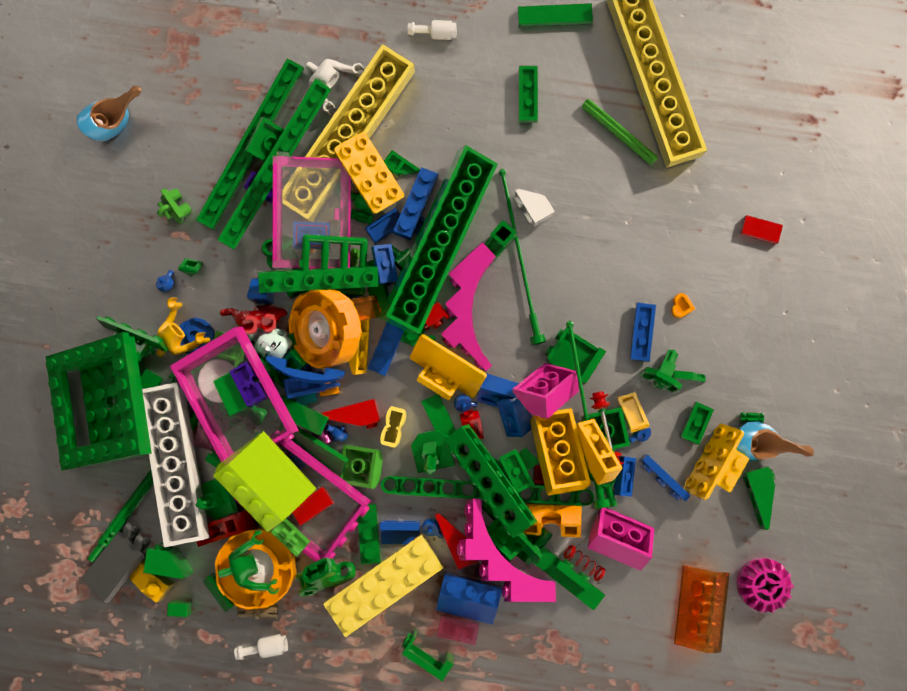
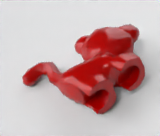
[220,304,287,334]

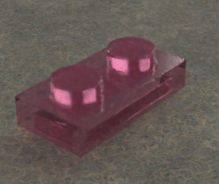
[437,615,480,645]

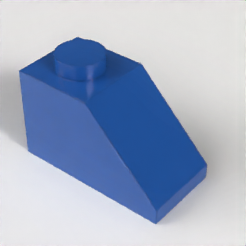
[247,277,274,304]

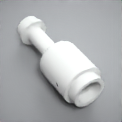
[408,20,457,40]
[234,634,288,660]

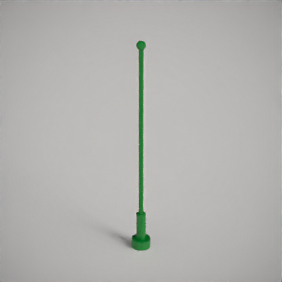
[499,169,546,345]
[566,321,610,509]

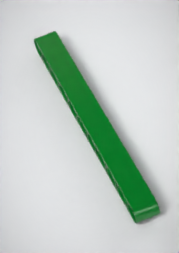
[381,476,594,506]

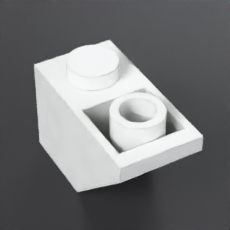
[514,189,555,227]

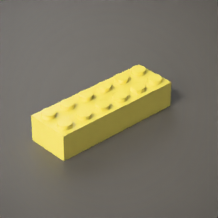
[323,533,444,637]

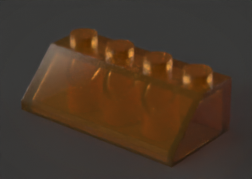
[674,565,730,654]

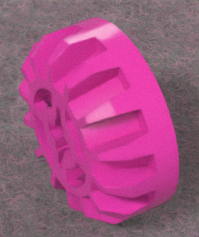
[736,558,794,613]

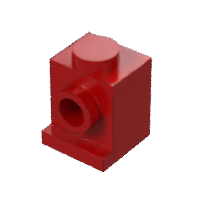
[423,302,450,331]

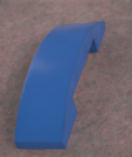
[266,356,345,383]

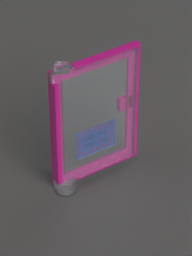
[272,152,351,271]

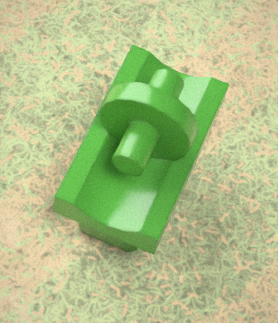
[157,188,192,225]
[271,518,311,557]

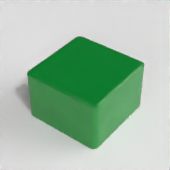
[167,600,192,617]

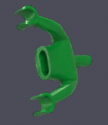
[218,530,280,594]

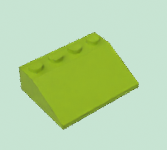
[213,431,316,532]

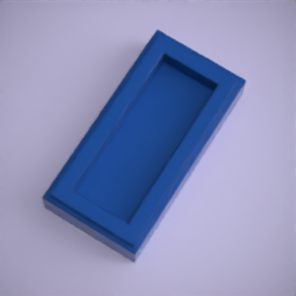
[364,207,400,244]

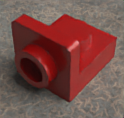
[460,410,484,439]

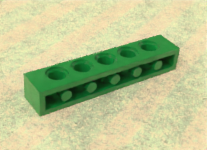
[257,266,379,293]
[444,424,538,539]

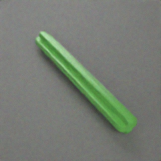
[582,99,658,165]

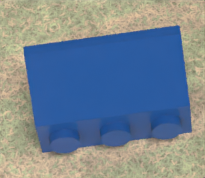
[436,572,502,625]

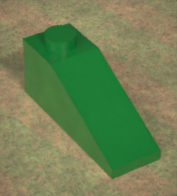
[741,466,775,530]

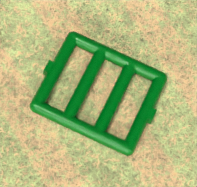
[299,234,369,295]

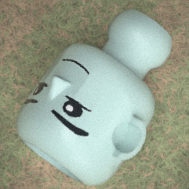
[247,328,292,359]

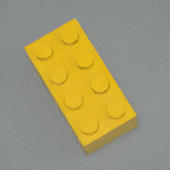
[530,408,591,496]

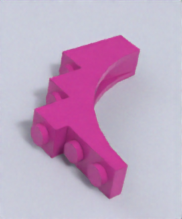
[441,242,496,371]
[457,499,556,602]

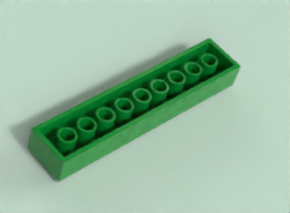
[379,145,498,335]

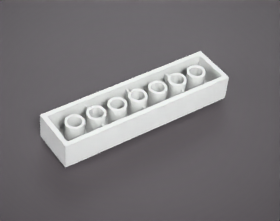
[142,382,210,547]

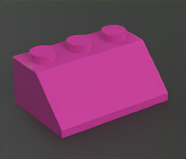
[513,363,579,419]
[587,508,654,571]

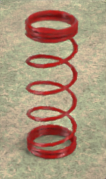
[563,545,606,582]

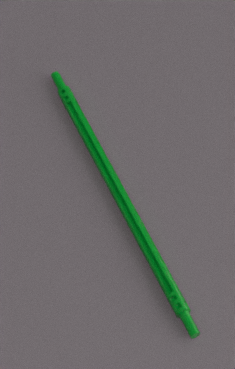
[87,341,256,563]

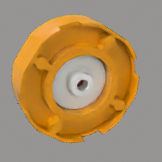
[289,289,362,369]
[215,528,297,609]

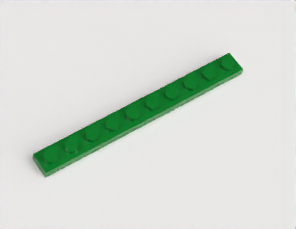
[196,58,304,230]
[217,78,331,250]

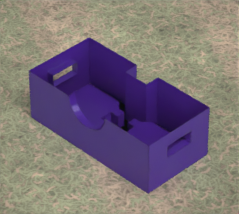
[229,362,268,407]

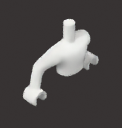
[306,59,365,116]

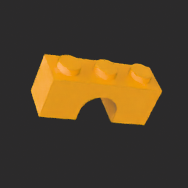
[523,503,582,537]

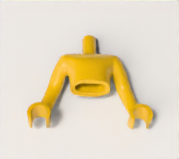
[156,297,210,357]

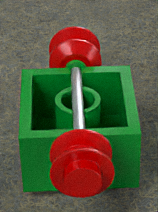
[581,391,630,464]

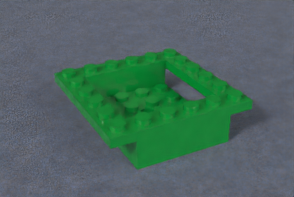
[45,332,152,471]

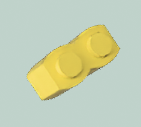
[380,406,407,448]

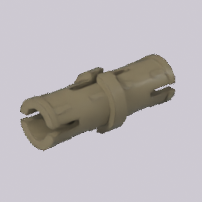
[237,606,279,620]

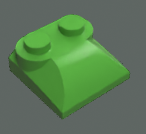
[339,444,383,489]

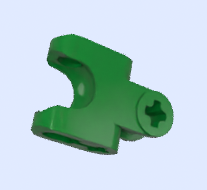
[296,557,356,597]

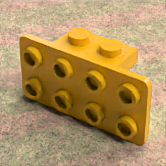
[334,132,404,214]
[410,334,487,401]
[683,424,750,500]

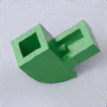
[484,220,518,262]

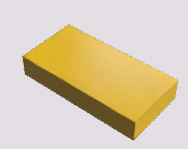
[617,392,649,433]

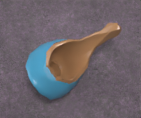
[77,86,142,141]
[736,421,814,461]

